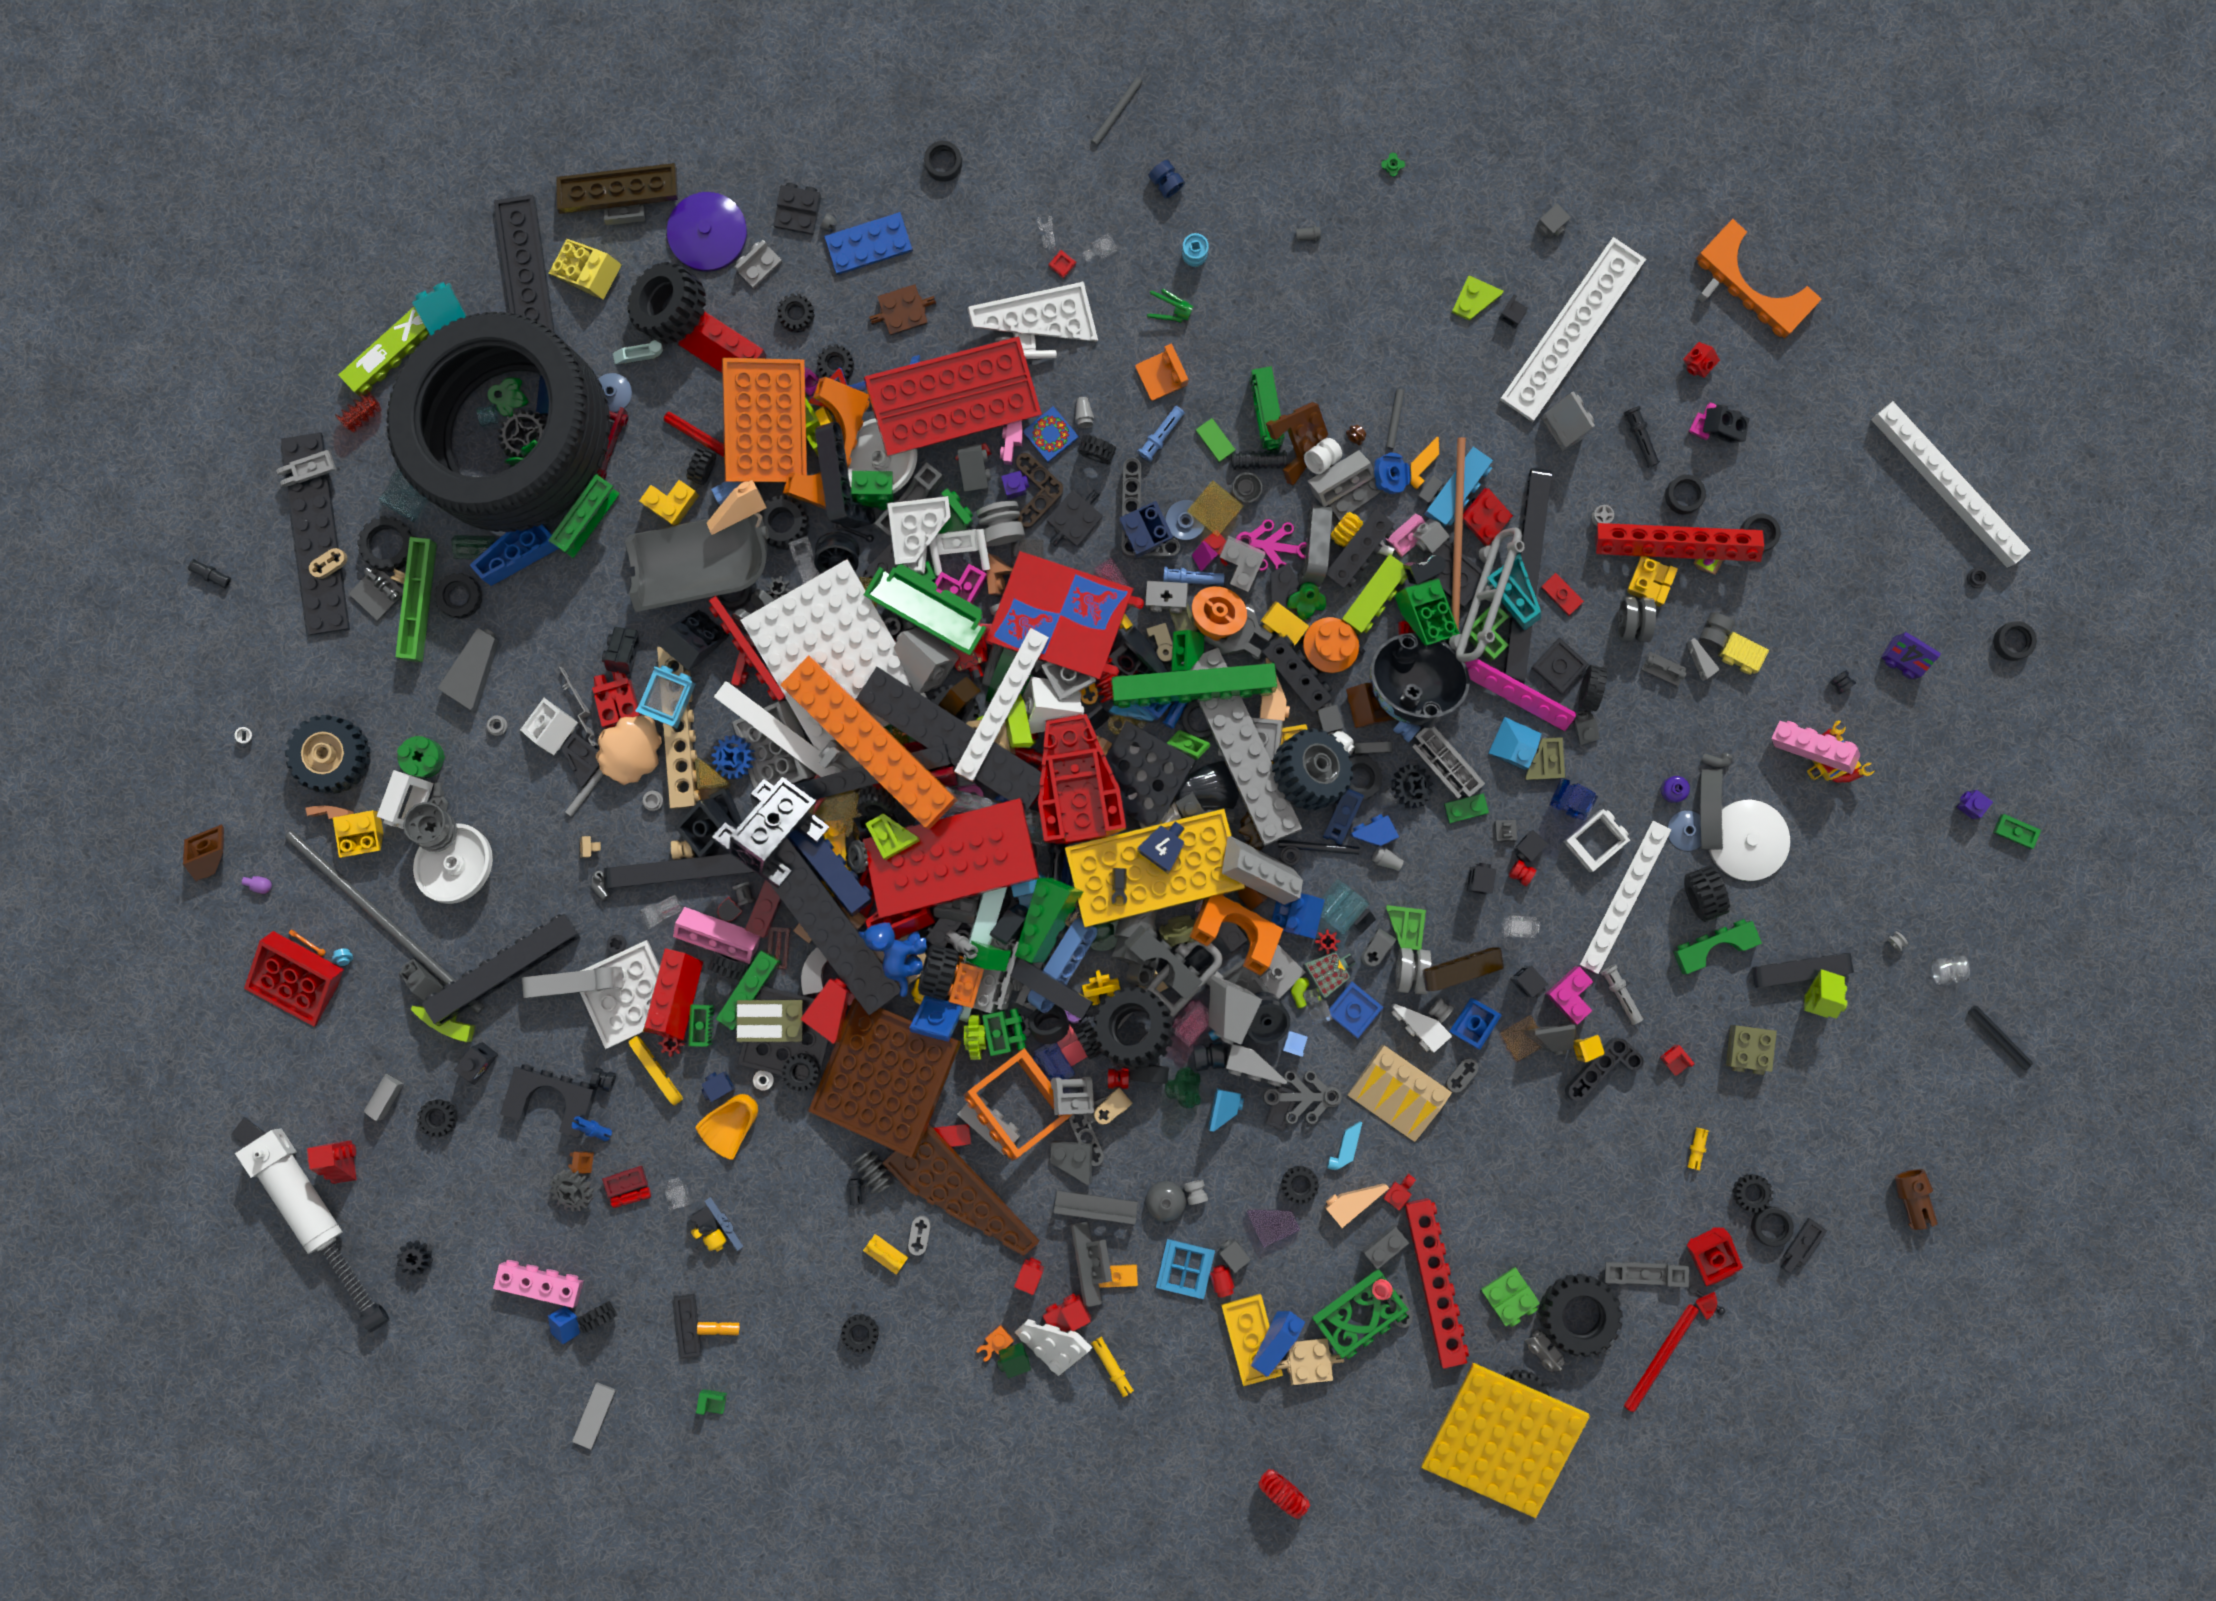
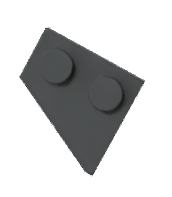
[1051,1141,1092,1185]

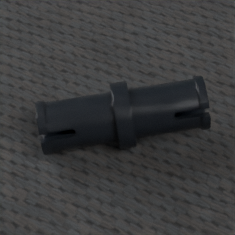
[188,559,231,589]

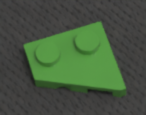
[1386,905,1426,950]

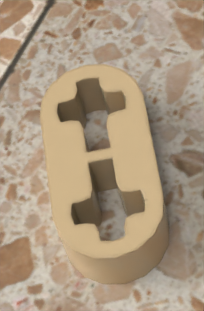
[309,548,347,579]

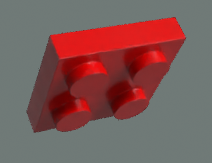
[1463,488,1513,546]

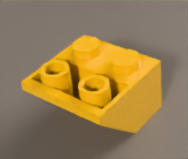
[333,810,383,858]

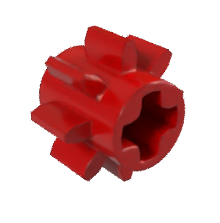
[1314,929,1340,954]
[658,1036,685,1057]

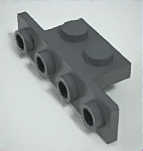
[1071,1222,1112,1307]

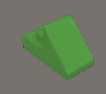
[1167,730,1211,760]

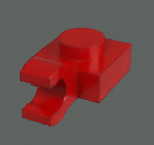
[1383,1173,1416,1211]

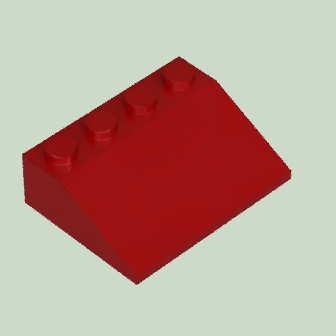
[244,931,344,1027]

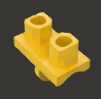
[1082,970,1120,1005]

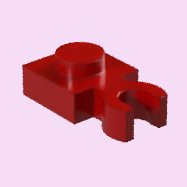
[1201,530,1228,567]

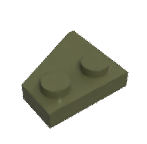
[1525,737,1565,780]

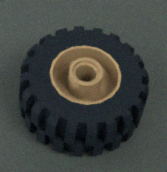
[285,715,371,794]

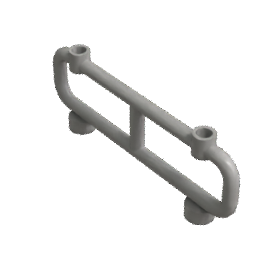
[1449,528,1524,662]
[1118,941,1223,1043]

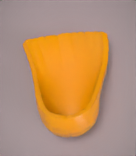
[695,1094,758,1160]

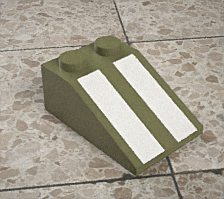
[736,1000,802,1042]

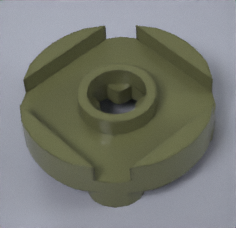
[1159,915,1197,947]

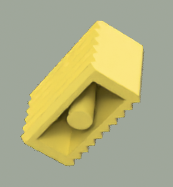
[1718,632,1769,675]

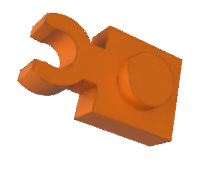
[976,1325,1014,1361]

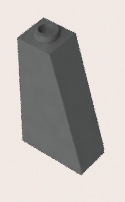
[437,628,499,712]

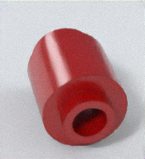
[1210,1265,1234,1297]

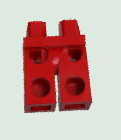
[592,671,642,729]

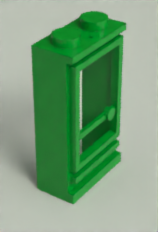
[1249,366,1285,451]

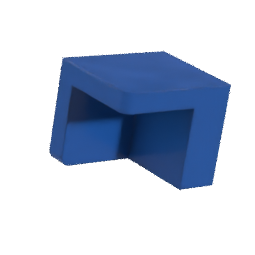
[548,1306,580,1344]

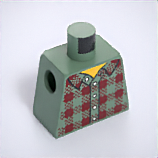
[1304,952,1356,998]

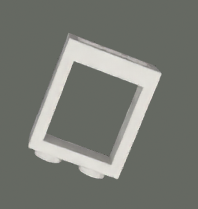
[377,770,434,829]
[1563,809,1630,872]

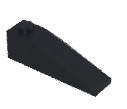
[1109,626,1174,703]

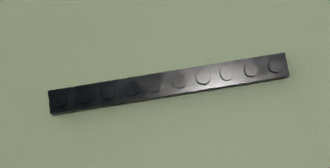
[750,744,951,809]

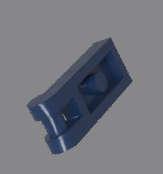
[1323,789,1364,845]

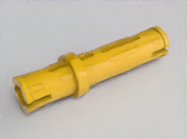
[1090,1336,1134,1397]

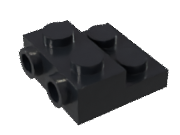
[774,183,821,235]

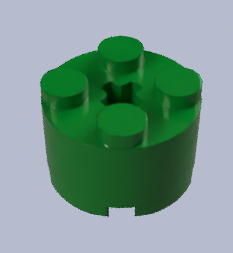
[397,736,445,779]

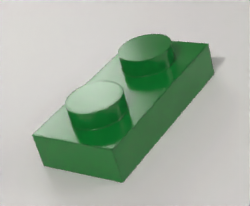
[1444,793,1489,823]
[1993,814,2041,849]

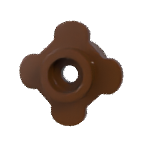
[1346,425,1366,446]

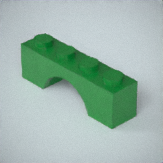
[1673,919,1762,974]
[716,950,781,1030]

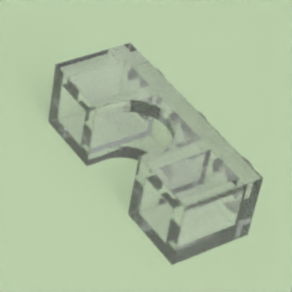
[1501,916,1540,939]

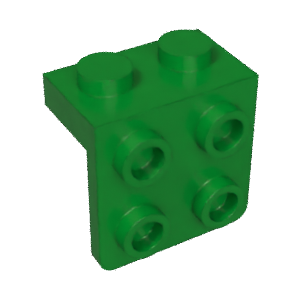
[851,471,895,510]
[938,488,974,534]

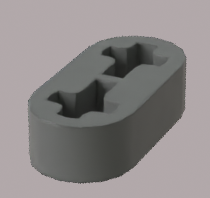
[1354,742,1393,755]
[1446,1058,1479,1093]
[1387,1288,1412,1328]

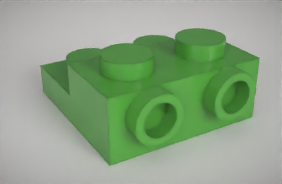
[1481,1267,1540,1327]

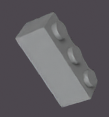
[1308,450,1375,507]
[957,1095,1020,1155]

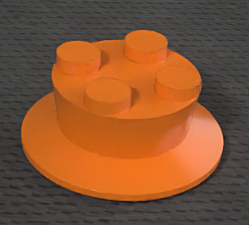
[1191,586,1247,641]
[1303,617,1359,673]

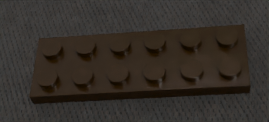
[556,163,678,214]

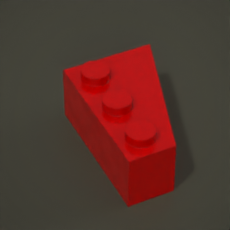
[866,907,935,940]
[307,1140,357,1184]

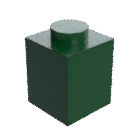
[997,1342,1031,1379]

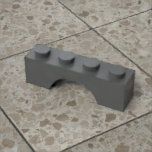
[875,462,944,539]
[1124,925,1202,1000]

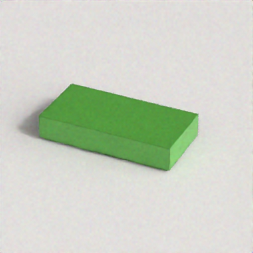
[1196,418,1236,463]

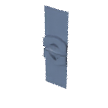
[705,1197,743,1251]

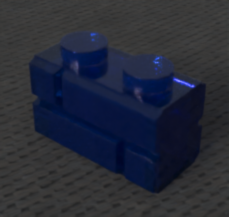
[1032,1042,1076,1083]

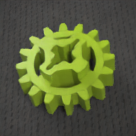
[964,1015,986,1060]

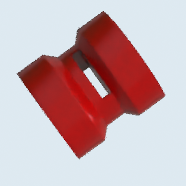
[1508,859,1536,887]
[1108,1068,1129,1089]

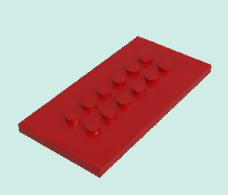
[864,336,1042,457]
[863,798,1039,919]

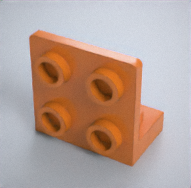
[1135,343,1189,401]
[948,956,984,1008]

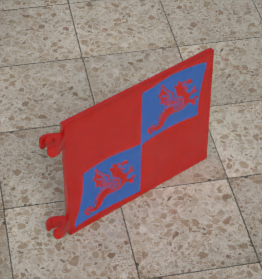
[986,551,1144,680]

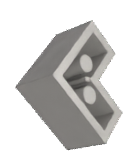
[1220,536,1265,592]

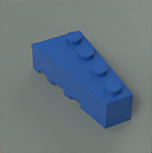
[470,524,559,586]

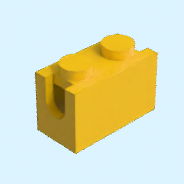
[1261,601,1309,646]

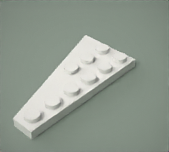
[967,282,1098,341]

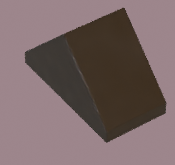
[938,677,981,717]

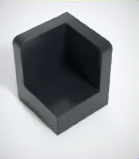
[1499,294,1528,329]

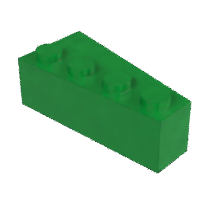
[1015,878,1084,963]

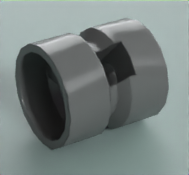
[1699,612,1735,649]

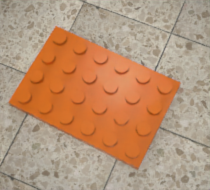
[722,358,807,482]

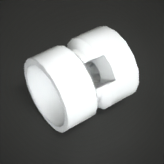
[1304,438,1342,474]

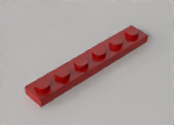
[709,596,786,702]

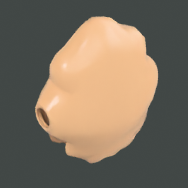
[596,715,662,785]

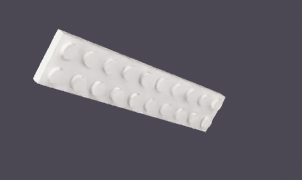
[1500,237,1646,422]

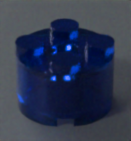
[1549,778,1598,821]

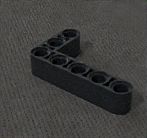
[815,421,875,529]

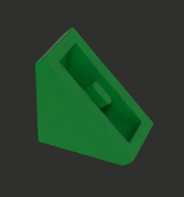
[966,940,1011,971]

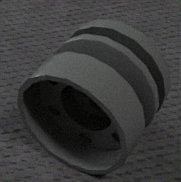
[403,802,458,852]

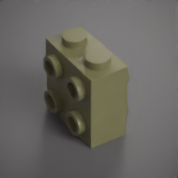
[1726,1025,1777,1075]

